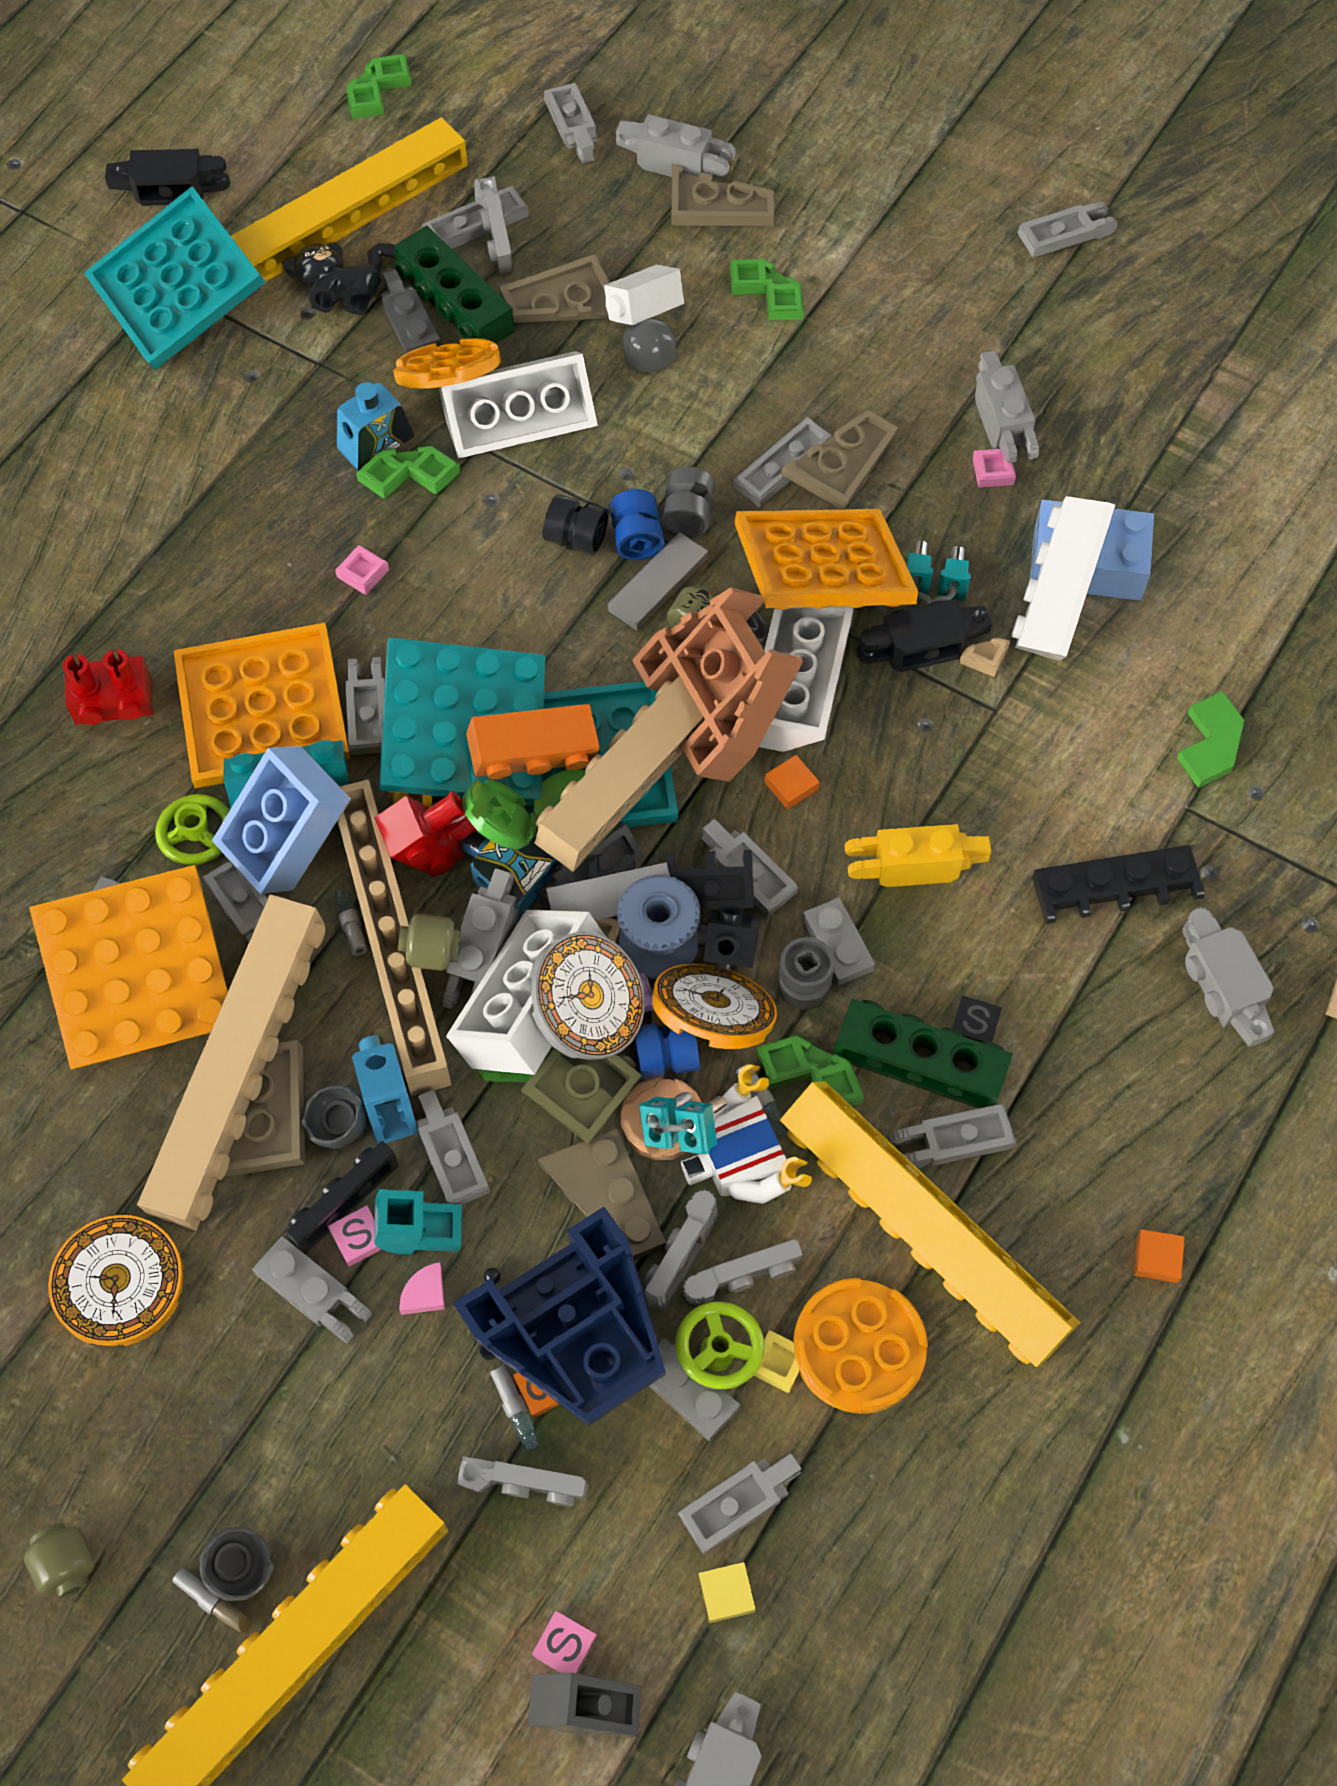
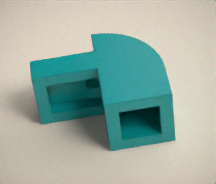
[374,1189,462,1255]

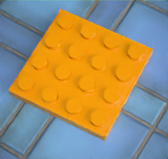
[735,509,918,610]
[173,623,351,789]
[29,865,229,1070]

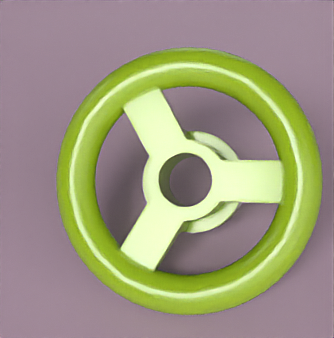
[155,794,230,866]
[675,1302,765,1389]

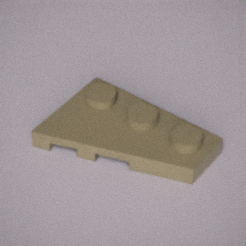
[671,164,774,226]
[499,254,610,323]
[781,410,899,510]
[225,1040,306,1176]
[537,1128,666,1260]

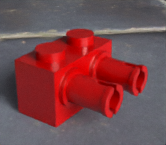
[62,649,153,725]
[374,791,477,877]

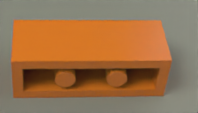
[466,704,600,780]

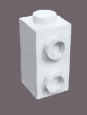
[604,265,684,325]

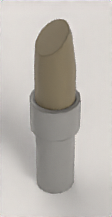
[172,1566,249,1633]

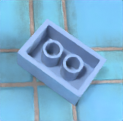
[1030,500,1154,601]
[212,746,351,894]

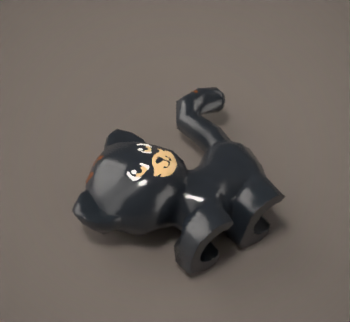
[282,242,396,315]

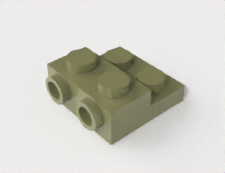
[521,1048,642,1144]

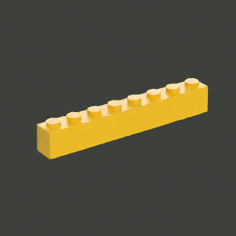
[231,117,468,282]
[780,1081,1081,1367]
[122,1484,448,1786]

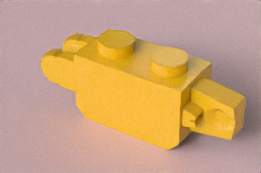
[844,824,991,887]

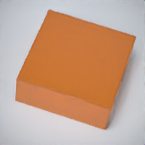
[764,755,820,810]
[1134,1229,1185,1283]

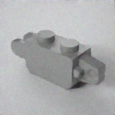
[616,114,736,177]
[975,351,1039,463]
[442,868,519,1009]
[1182,907,1275,1047]
[675,1692,762,1786]

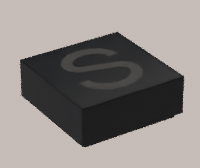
[952,995,1002,1042]

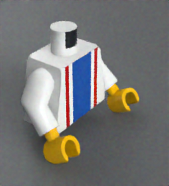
[681,1065,812,1204]

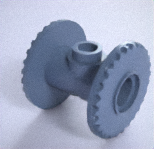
[617,875,700,979]

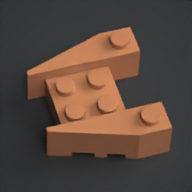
[632,587,803,782]

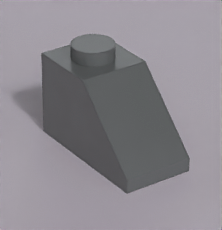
[528,1673,641,1737]

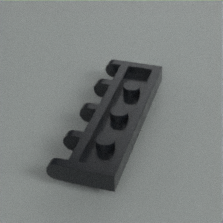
[1032,845,1205,924]
[589,850,754,909]

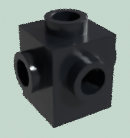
[698,907,760,969]

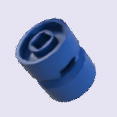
[609,489,664,561]
[633,1023,700,1080]

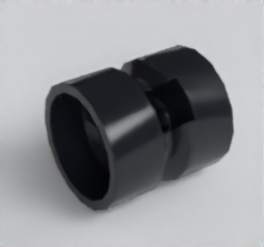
[543,494,609,555]

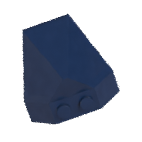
[453,1207,666,1426]

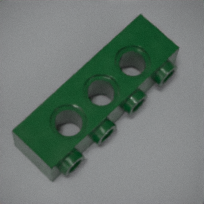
[394,226,515,343]
[833,999,1013,1109]

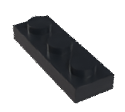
[285,1141,399,1255]

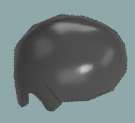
[623,318,676,372]
[301,1085,367,1150]
[199,1527,274,1601]

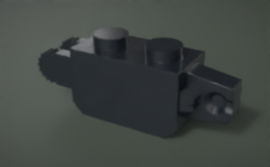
[105,149,231,206]
[857,599,992,672]

